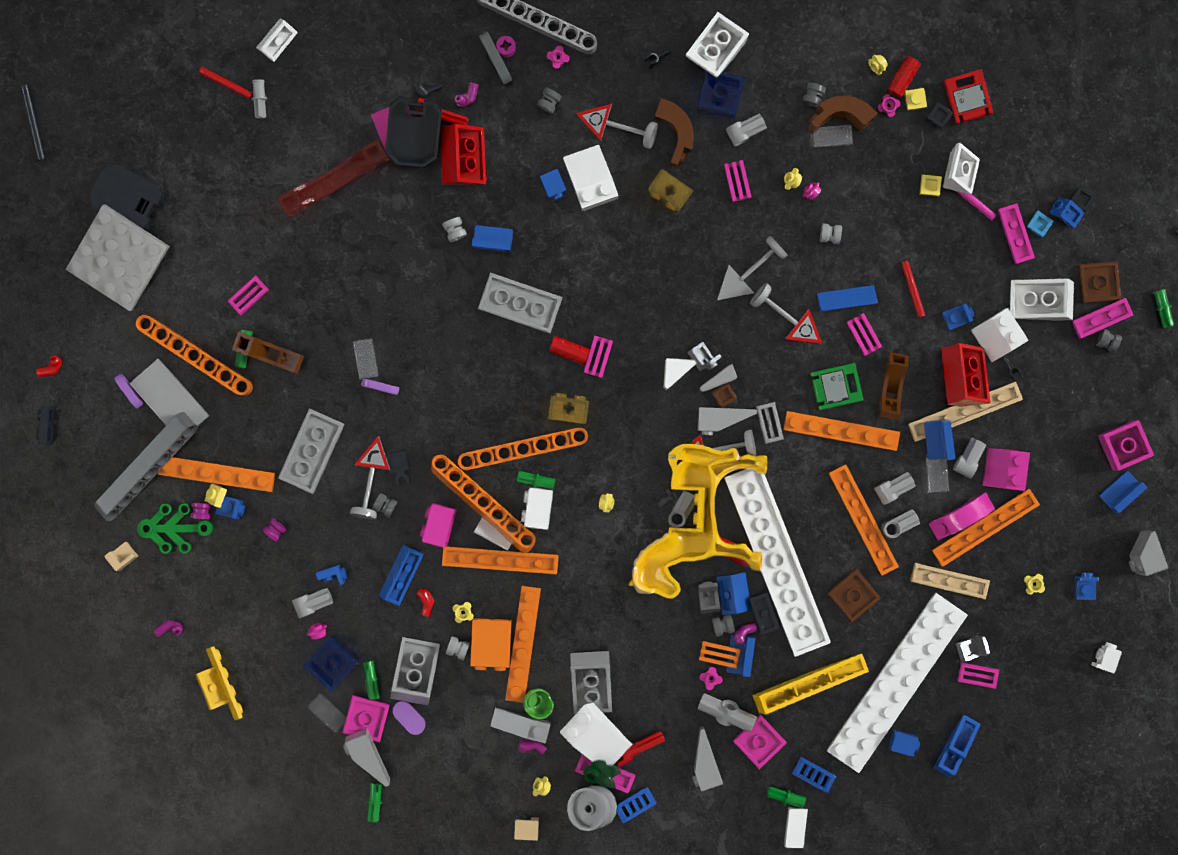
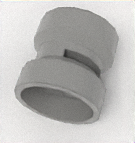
[442,217,467,242]
[820,223,842,244]
[446,636,470,661]

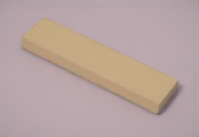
[910,563,990,599]

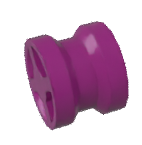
[496,36,516,58]
[190,502,211,519]
[262,518,287,542]

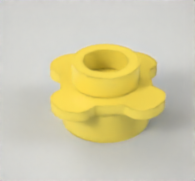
[868,55,887,75]
[784,168,802,190]
[599,493,614,513]
[1024,574,1045,595]
[453,602,474,623]
[533,777,550,797]

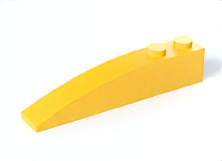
[752,654,869,714]

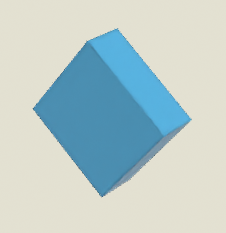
[1026,211,1054,238]

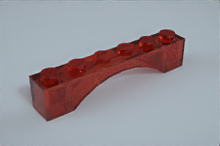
[278,140,389,218]

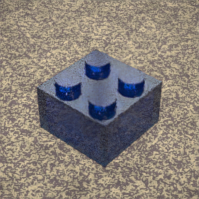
[697,71,745,119]
[303,636,360,692]

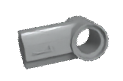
[726,113,767,147]
[953,438,986,479]
[874,472,916,505]
[668,490,695,528]
[880,509,920,538]
[292,588,333,618]

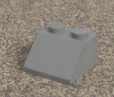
[1129,530,1168,576]

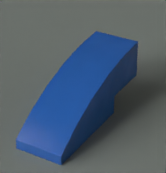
[933,715,981,778]

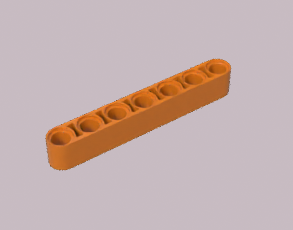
[136,315,253,396]
[458,428,588,470]
[431,455,535,553]

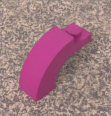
[929,492,995,540]

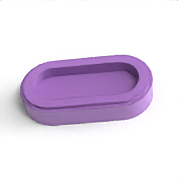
[114,374,143,409]
[361,378,399,395]
[393,701,426,735]

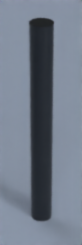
[20,85,45,161]

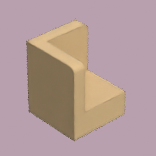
[104,542,138,571]
[514,817,539,840]

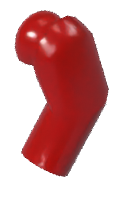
[416,588,434,617]

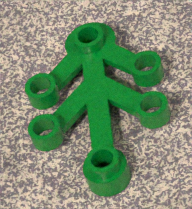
[137,503,213,554]

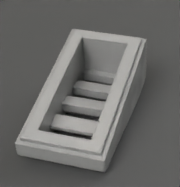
[699,364,737,392]

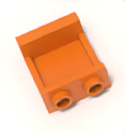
[471,618,512,671]

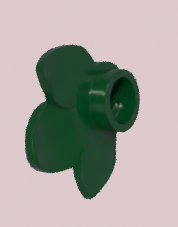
[583,760,621,788]

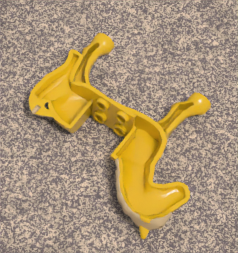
[629,444,767,599]

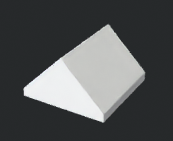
[943,143,980,194]
[663,359,696,390]

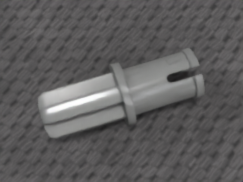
[252,80,267,119]

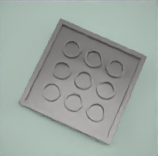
[66,205,170,311]

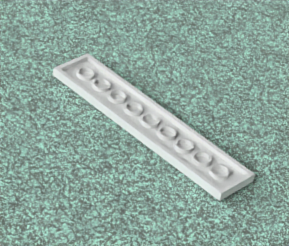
[724,469,831,657]
[827,593,968,773]

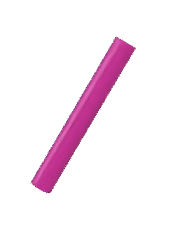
[956,191,996,221]

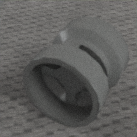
[802,82,826,107]
[536,87,562,114]
[1096,328,1122,353]
[372,493,398,518]
[712,614,735,637]

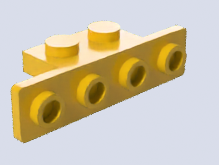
[195,646,243,720]

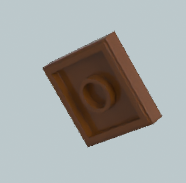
[1078,261,1121,303]
[827,569,881,622]

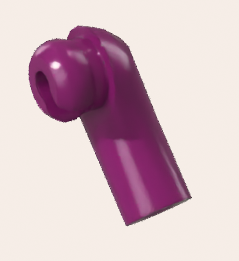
[455,83,479,107]
[153,620,183,637]
[734,622,758,644]
[518,739,547,755]

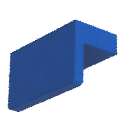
[472,225,513,252]
[924,419,955,460]
[1099,471,1148,513]
[716,572,751,615]
[726,634,755,677]

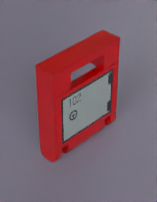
[943,69,993,125]

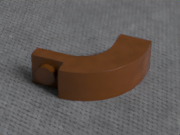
[807,96,878,135]
[654,98,694,168]
[232,331,304,374]
[878,352,909,421]

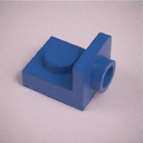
[1050,198,1085,228]
[942,303,974,330]
[215,496,245,520]
[316,564,347,585]
[1075,573,1099,600]

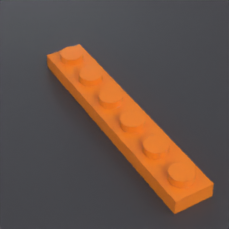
[783,411,900,451]
[158,457,276,492]
[828,464,899,576]
[931,489,1040,567]
[442,546,559,574]
[505,586,541,703]

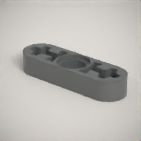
[479,31,512,85]

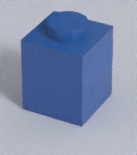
[540,169,567,201]
[888,729,920,757]

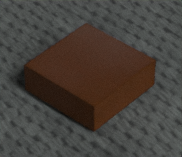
[711,383,738,408]

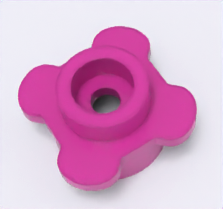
[547,46,570,69]
[878,94,900,117]
[802,182,821,200]
[307,623,327,639]
[700,667,723,690]

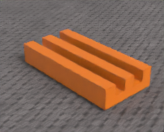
[699,641,741,669]

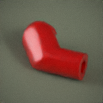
[36,355,62,378]

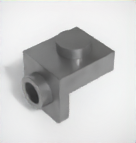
[687,342,722,371]
[698,582,720,613]
[956,636,990,662]

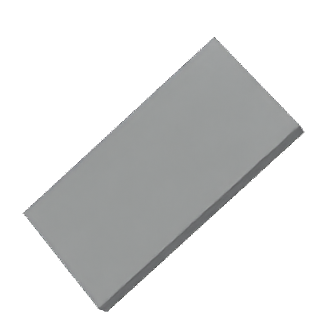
[478,273,563,334]
[130,359,210,427]
[278,408,345,494]

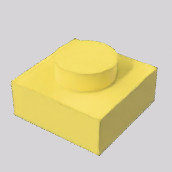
[904,88,927,111]
[919,175,942,197]
[204,483,227,508]

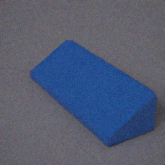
[817,285,878,312]
[379,544,424,606]

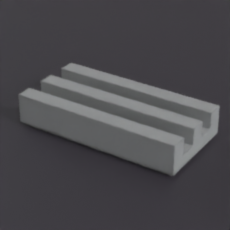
[756,402,784,444]

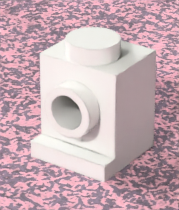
[1091,642,1122,673]

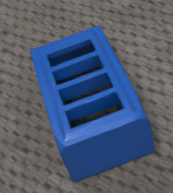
[792,757,836,793]
[616,786,657,824]

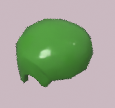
[523,688,554,720]

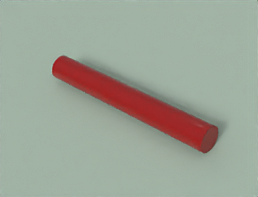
[199,67,253,99]
[901,261,925,318]

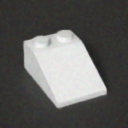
[685,12,749,78]
[563,145,618,211]
[1010,279,1074,321]
[560,703,632,765]

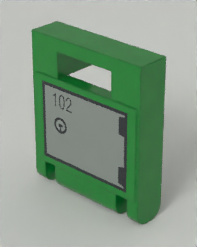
[810,363,864,410]

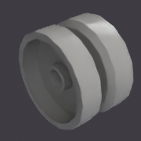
[567,785,617,831]

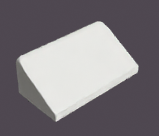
[257,19,298,62]
[474,515,516,550]
[784,807,808,848]

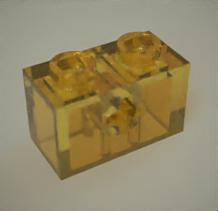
[648,169,693,212]
[548,393,589,424]

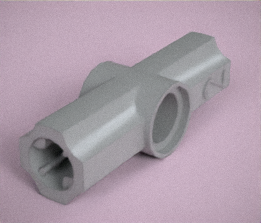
[698,693,757,733]

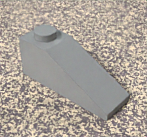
[697,407,757,435]
[491,707,551,743]
[692,727,723,791]
[343,728,390,786]

